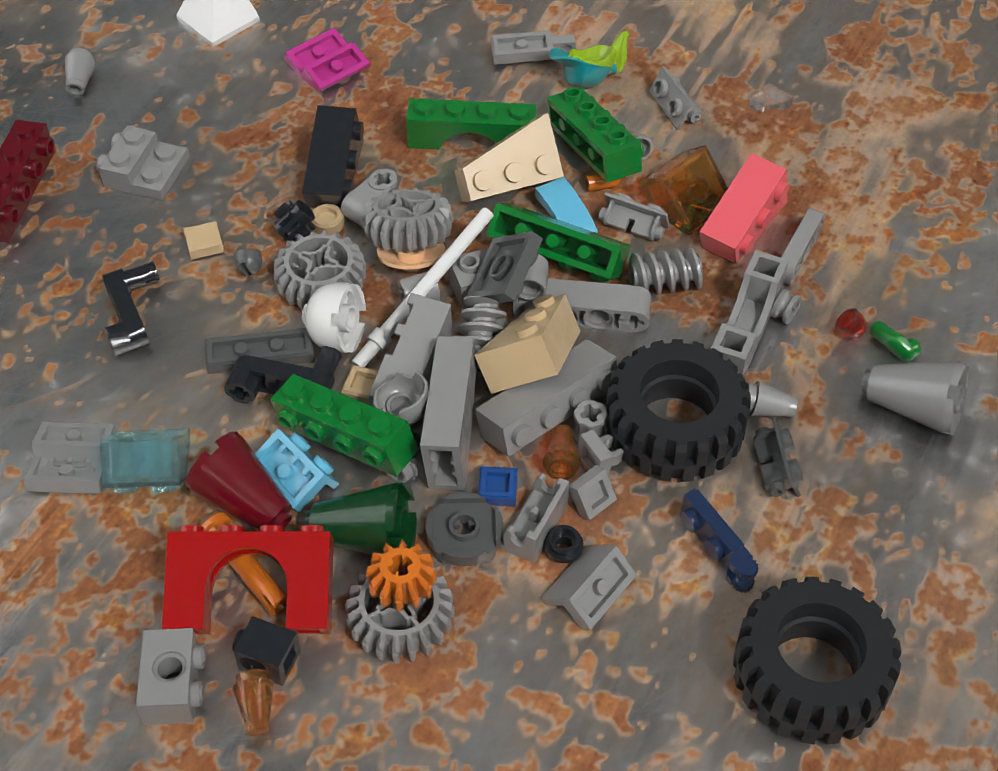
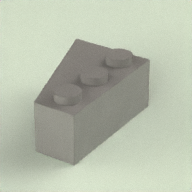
[369,293,452,429]

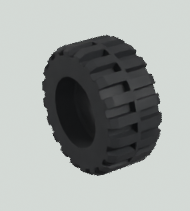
[605,339,751,482]
[733,577,902,745]

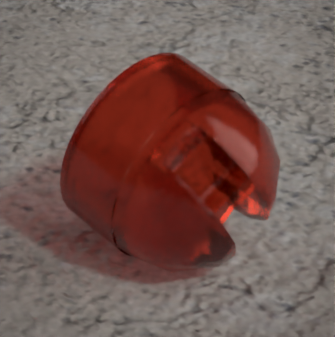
[835,308,867,339]

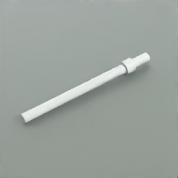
[351,207,494,367]

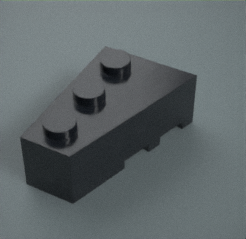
[302,105,364,208]

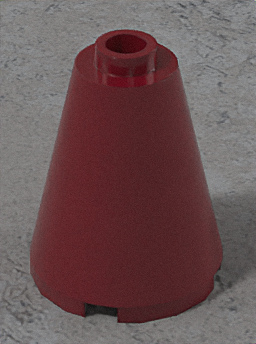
[185,431,292,531]

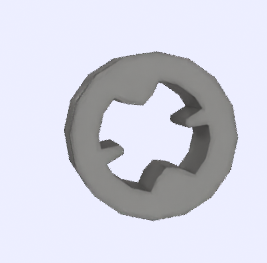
[771,289,802,324]

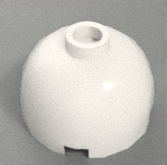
[302,282,366,353]

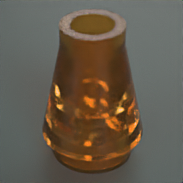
[543,425,580,480]
[232,669,274,736]

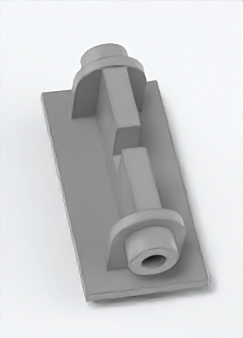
[649,66,702,130]
[598,192,670,241]

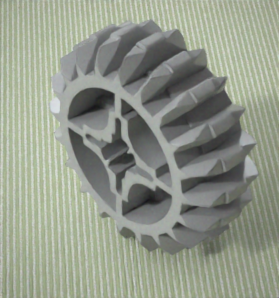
[362,188,453,252]
[273,230,366,311]
[345,567,455,664]

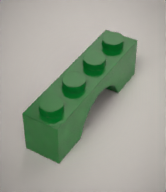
[406,98,536,150]

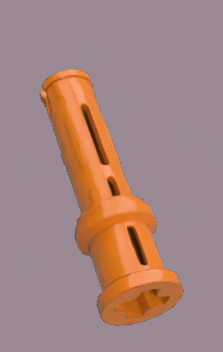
[201,512,287,616]

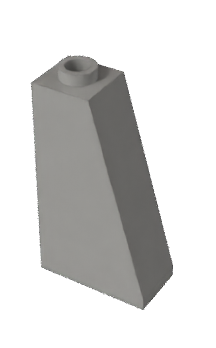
[420,336,477,490]

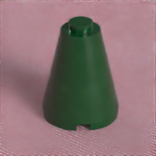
[305,482,417,556]

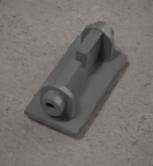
[753,416,803,497]

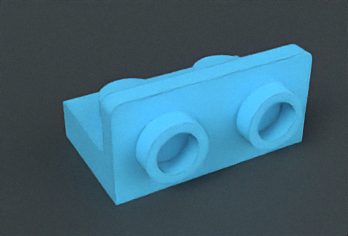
[255,428,340,512]

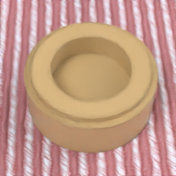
[311,204,344,235]

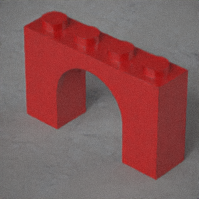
[162,525,334,634]

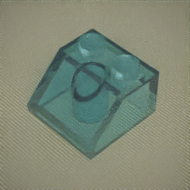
[100,428,191,494]

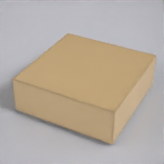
[183,221,224,260]
[341,365,378,405]

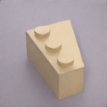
[474,294,581,394]

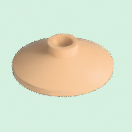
[377,243,445,272]

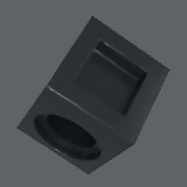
[232,616,301,686]

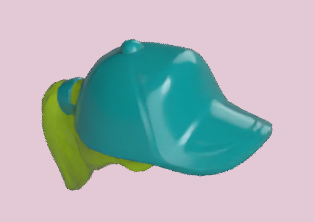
[549,30,629,89]

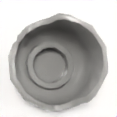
[373,371,429,425]

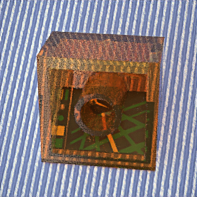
[638,145,728,235]

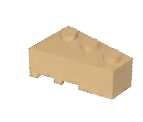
[454,112,564,203]

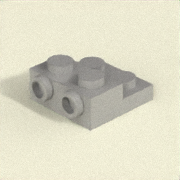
[97,125,189,201]

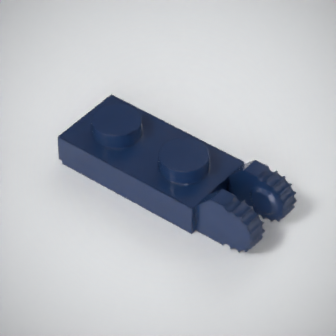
[680,489,759,593]

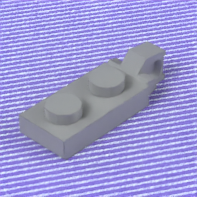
[491,31,576,65]

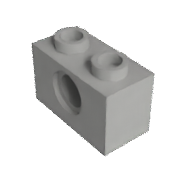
[136,628,205,725]

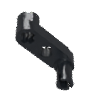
[102,261,160,356]
[224,346,342,404]

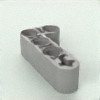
[513,254,651,333]

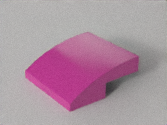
[284,27,370,92]

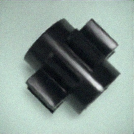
[273,200,315,241]

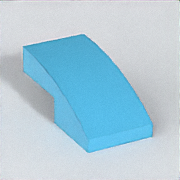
[535,177,598,233]

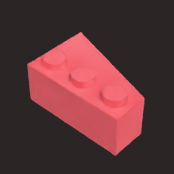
[700,153,790,264]

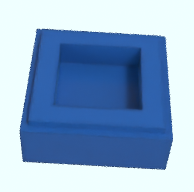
[478,466,518,507]

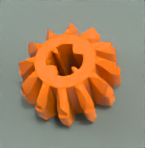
[366,539,436,612]

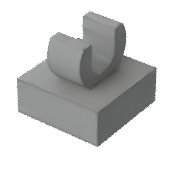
[576,430,624,477]
[569,465,617,521]

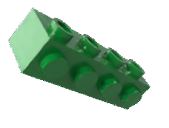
[547,87,644,183]
[486,203,631,283]
[270,374,419,477]

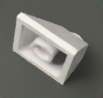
[176,0,260,47]

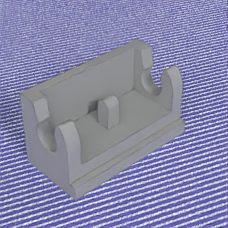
[500,473,569,563]

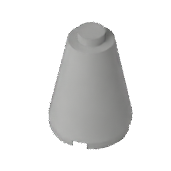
[861,362,969,435]

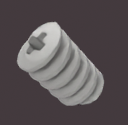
[628,247,703,294]
[458,296,507,375]

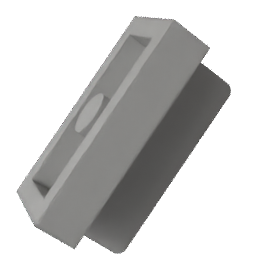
[542,545,637,630]

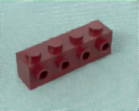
[0,120,55,243]

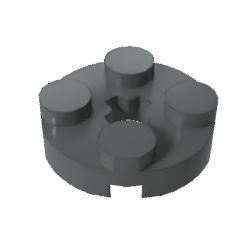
[425,492,503,566]

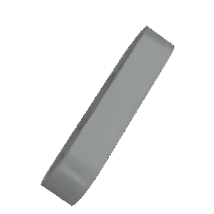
[781,208,826,286]

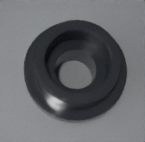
[544,525,584,563]

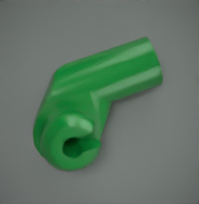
[870,321,921,361]

